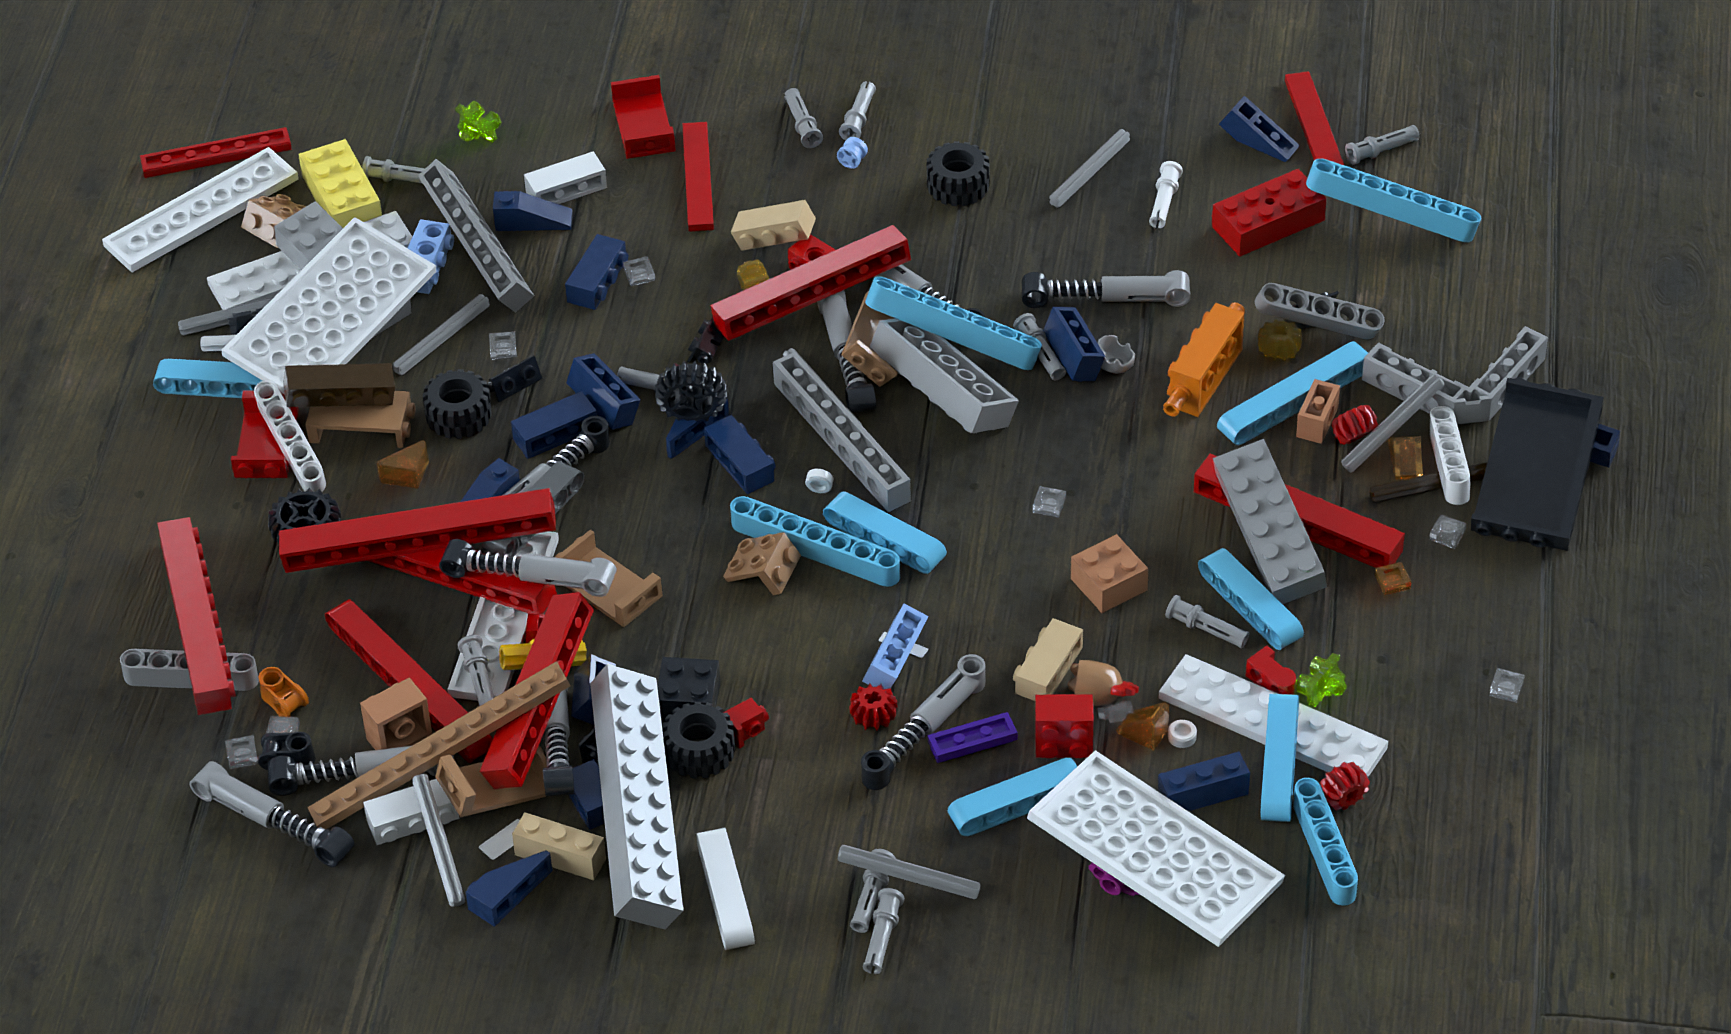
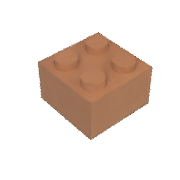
[1071,534,1148,613]
[360,677,432,750]

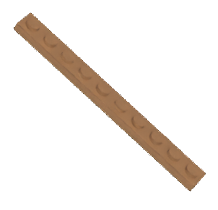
[307,661,571,829]

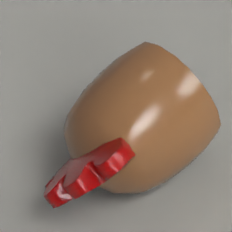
[1068,660,1139,706]

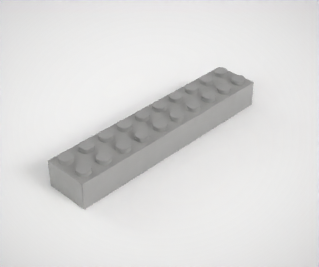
[590,664,683,929]

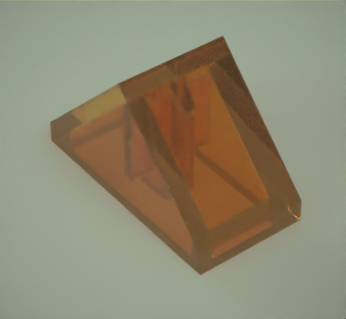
[1388,435,1423,480]
[376,440,429,488]
[1116,702,1169,751]

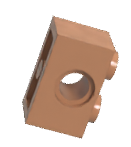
[1296,379,1340,444]

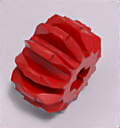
[1331,405,1379,444]
[849,683,897,730]
[1320,762,1370,810]

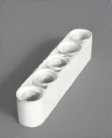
[254,380,326,492]
[1430,406,1470,505]
[696,828,755,950]

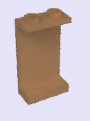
[841,291,898,387]
[306,391,415,448]
[555,530,662,627]
[435,746,547,817]

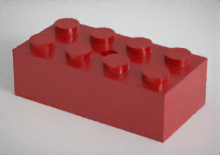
[1212,169,1327,257]

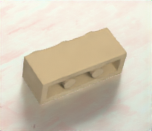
[731,200,816,251]
[1013,618,1083,701]
[512,812,606,880]

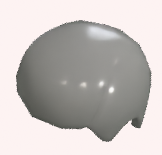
[1098,335,1135,374]

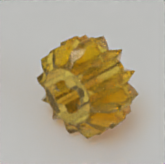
[737,259,769,291]
[1258,318,1302,361]

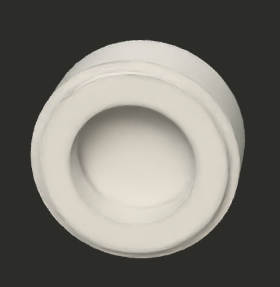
[805,469,834,493]
[1168,720,1197,748]

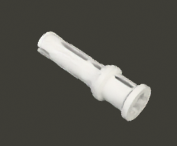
[1149,161,1183,228]

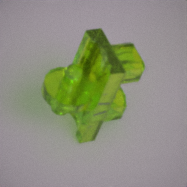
[455,101,501,143]
[1296,653,1347,707]

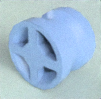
[837,137,868,169]

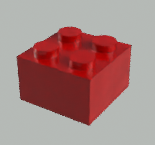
[1035,694,1094,758]

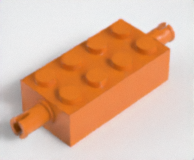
[1163,303,1245,417]

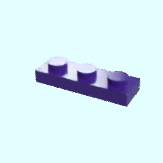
[927,712,1018,763]

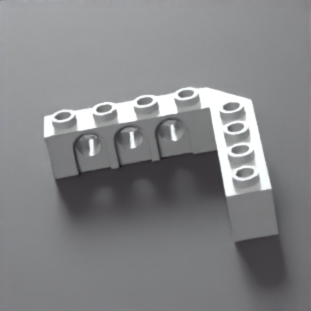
[1362,326,1548,424]

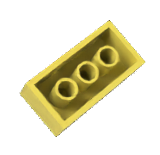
[299,139,382,228]

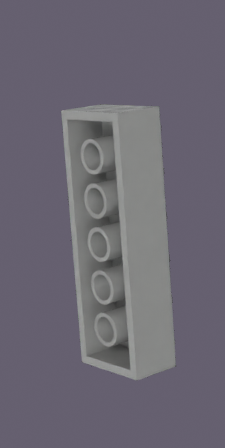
[274,201,411,338]
[870,318,1019,433]
[1213,439,1327,604]

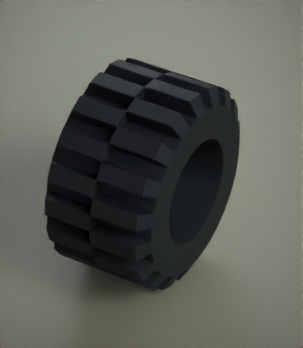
[926,141,990,206]
[423,369,492,439]
[662,702,735,779]

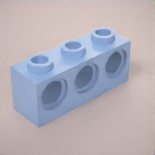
[408,219,454,294]
[862,604,928,689]

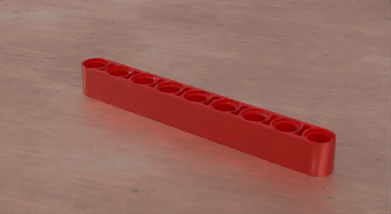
[325,599,493,763]

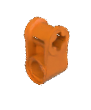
[258,667,309,720]

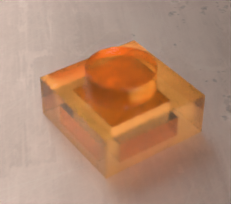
[1375,562,1411,595]

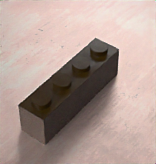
[283,363,395,407]

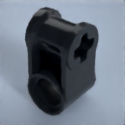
[258,731,316,770]

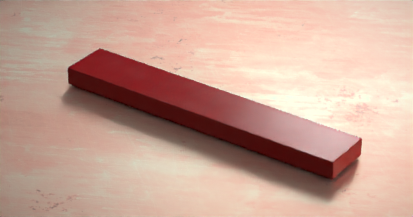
[1285,71,1344,165]
[682,122,714,231]
[140,127,292,178]

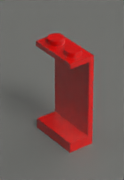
[611,75,675,159]
[231,390,299,478]

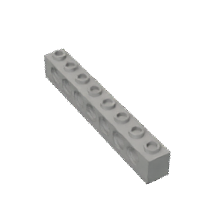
[418,159,534,313]
[773,352,911,512]

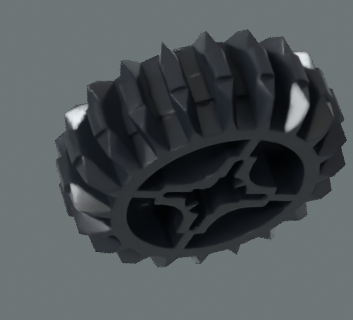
[655,361,727,421]
[268,487,342,544]

